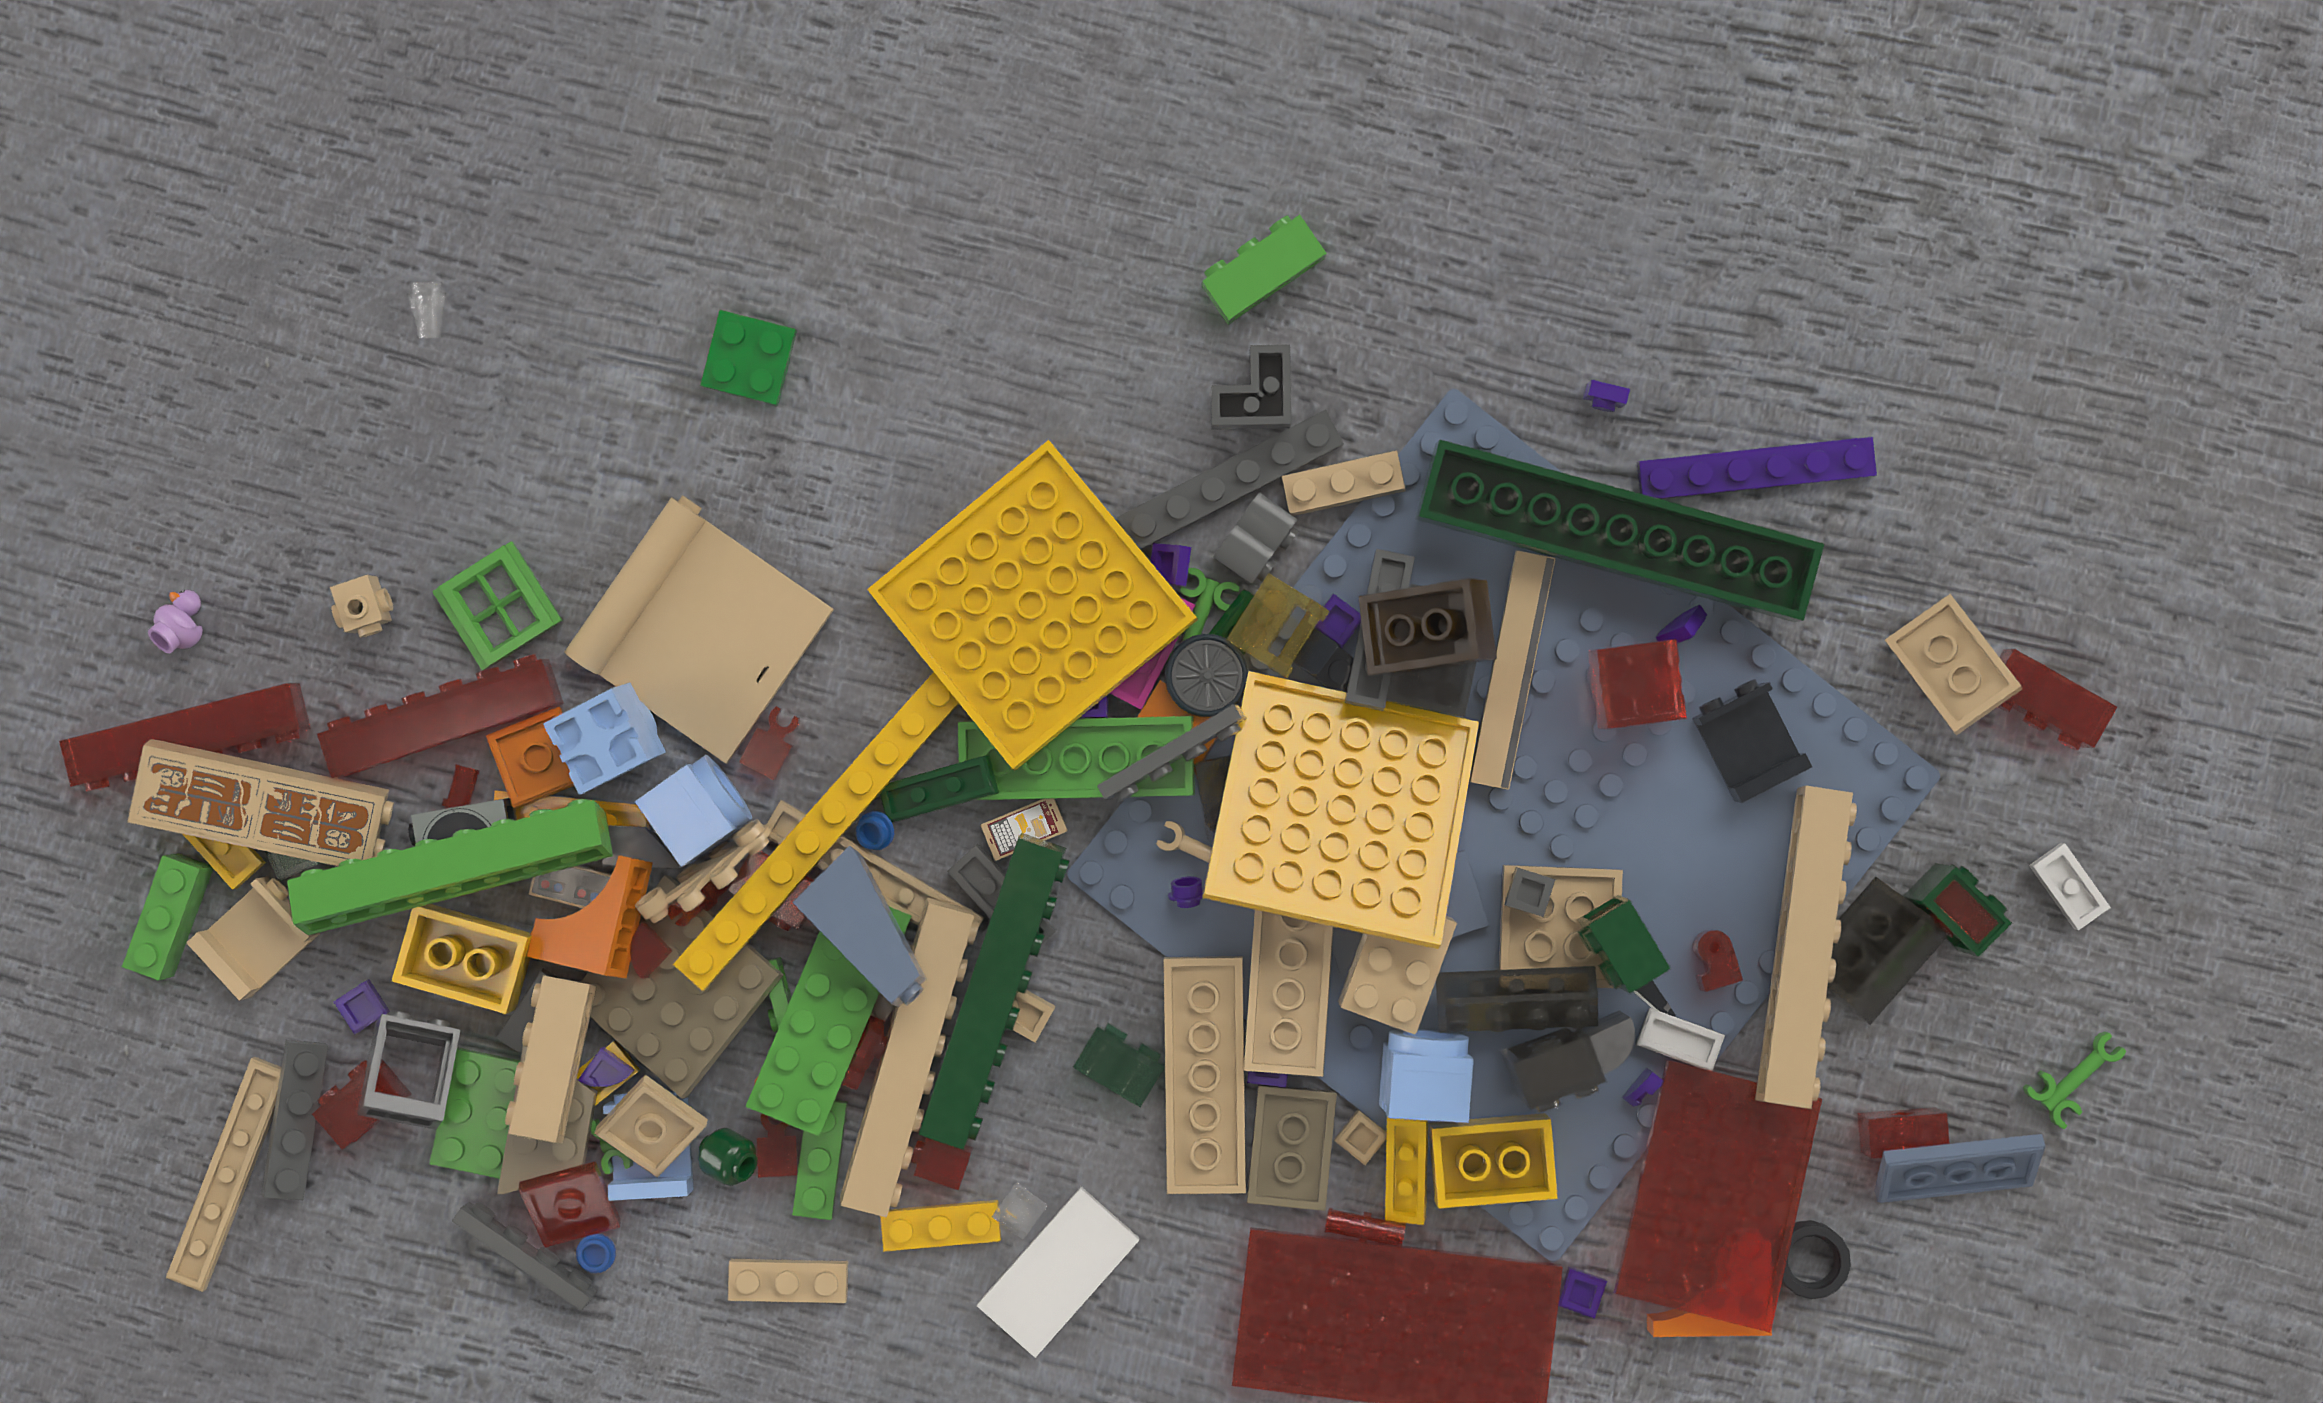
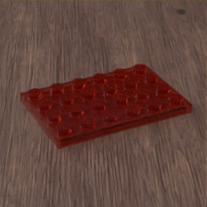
[1613,1060,1822,1333]

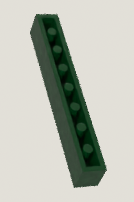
[919,833,1070,1150]

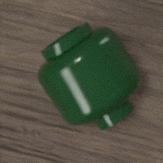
[698,1128,758,1186]

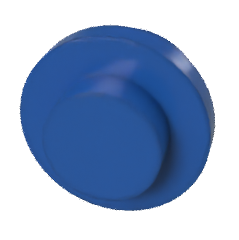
[856,811,894,850]
[576,1233,616,1273]

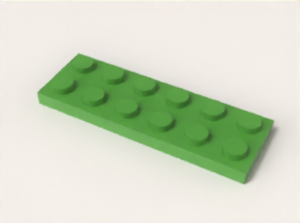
[958,716,1195,800]
[745,907,912,1136]

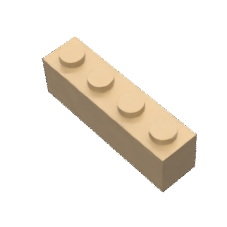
[505,976,596,1143]

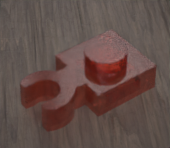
[739,706,800,780]
[842,1015,888,1090]
[756,1113,798,1178]

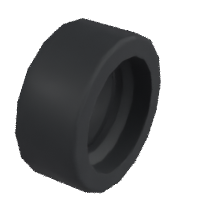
[1771,1220,1851,1299]

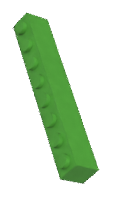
[287,799,613,935]

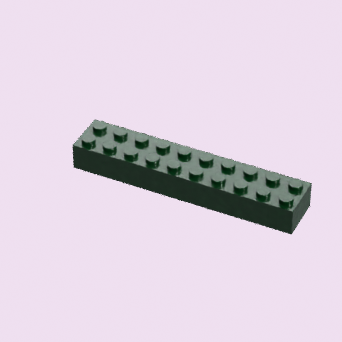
[1415,439,1825,622]

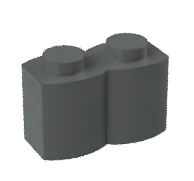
[1213,493,1299,584]

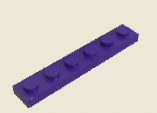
[1637,437,1877,499]

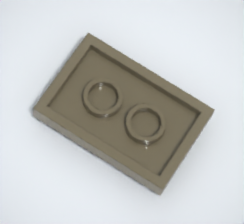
[1247,1084,1337,1211]

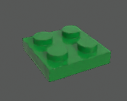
[700,310,797,406]

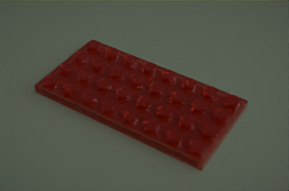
[1231,1227,1563,1403]

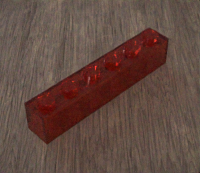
[317,654,564,779]
[59,683,311,792]

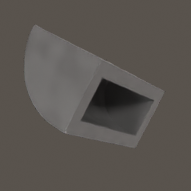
[1577,1010,1635,1074]

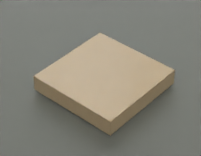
[595,1075,708,1178]

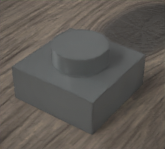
[1504,867,1556,917]

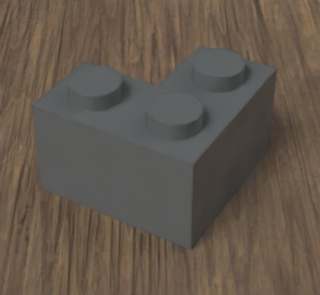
[1211,345,1292,430]

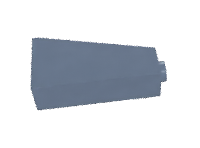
[793,846,927,1007]

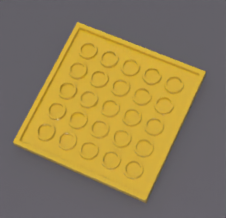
[867,440,1198,771]
[1202,671,1479,949]

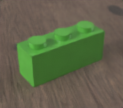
[1202,215,1327,325]
[122,853,213,980]

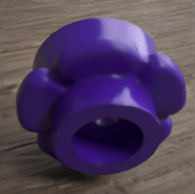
[1168,876,1204,908]

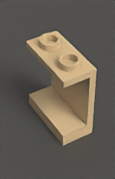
[186,877,320,1001]

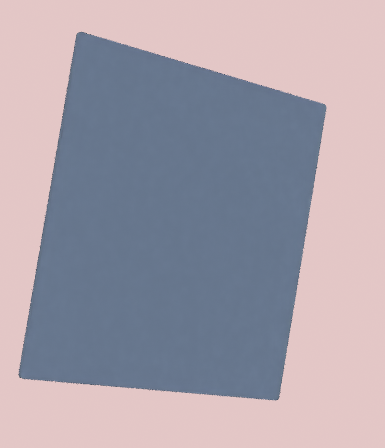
[1067,389,1940,1262]

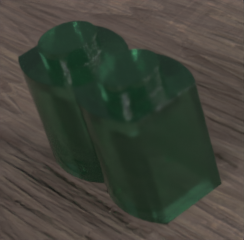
[1073,1022,1165,1108]

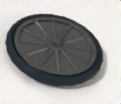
[1165,634,1248,717]

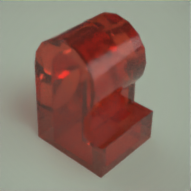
[1693,929,1743,992]

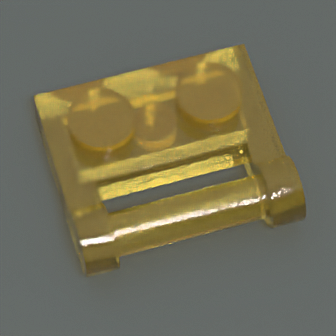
[1226,573,1329,678]

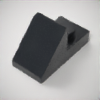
[1280,620,1354,692]

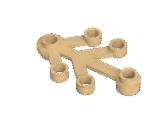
[635,819,771,923]

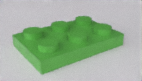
[429,1047,520,1179]

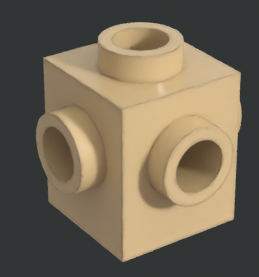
[330,575,393,638]

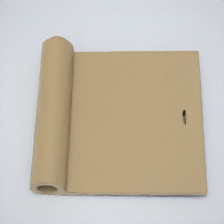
[564,495,834,764]

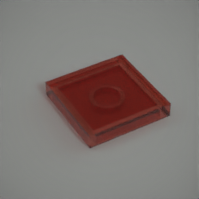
[519,1161,620,1248]

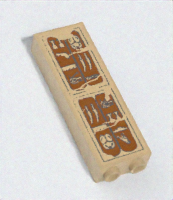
[128,739,394,866]

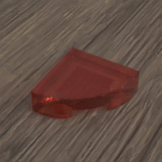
[630,922,673,979]

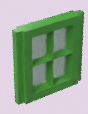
[432,541,563,671]

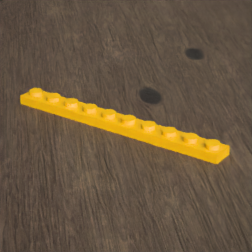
[673,672,959,991]

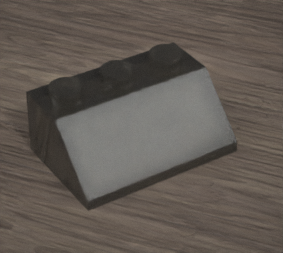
[1827,877,1948,1025]

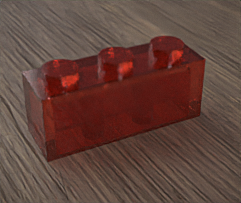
[1998,649,2117,751]

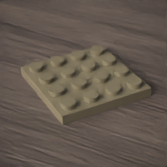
[580,875,784,1098]

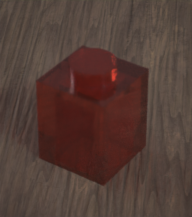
[910,1137,973,1190]

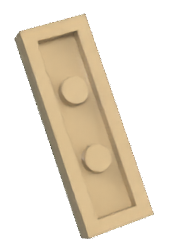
[1282,450,1406,516]
[728,1259,848,1303]

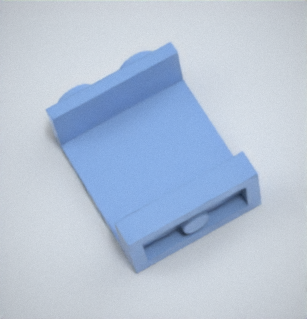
[603,1091,694,1201]

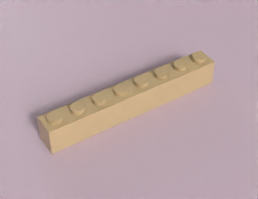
[1755,785,1857,1109]
[840,897,979,1218]

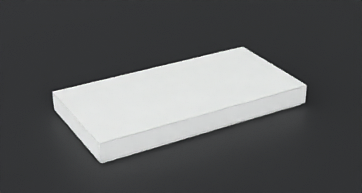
[977,1187,1139,1358]

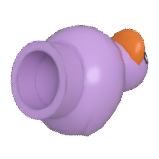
[148,590,203,653]

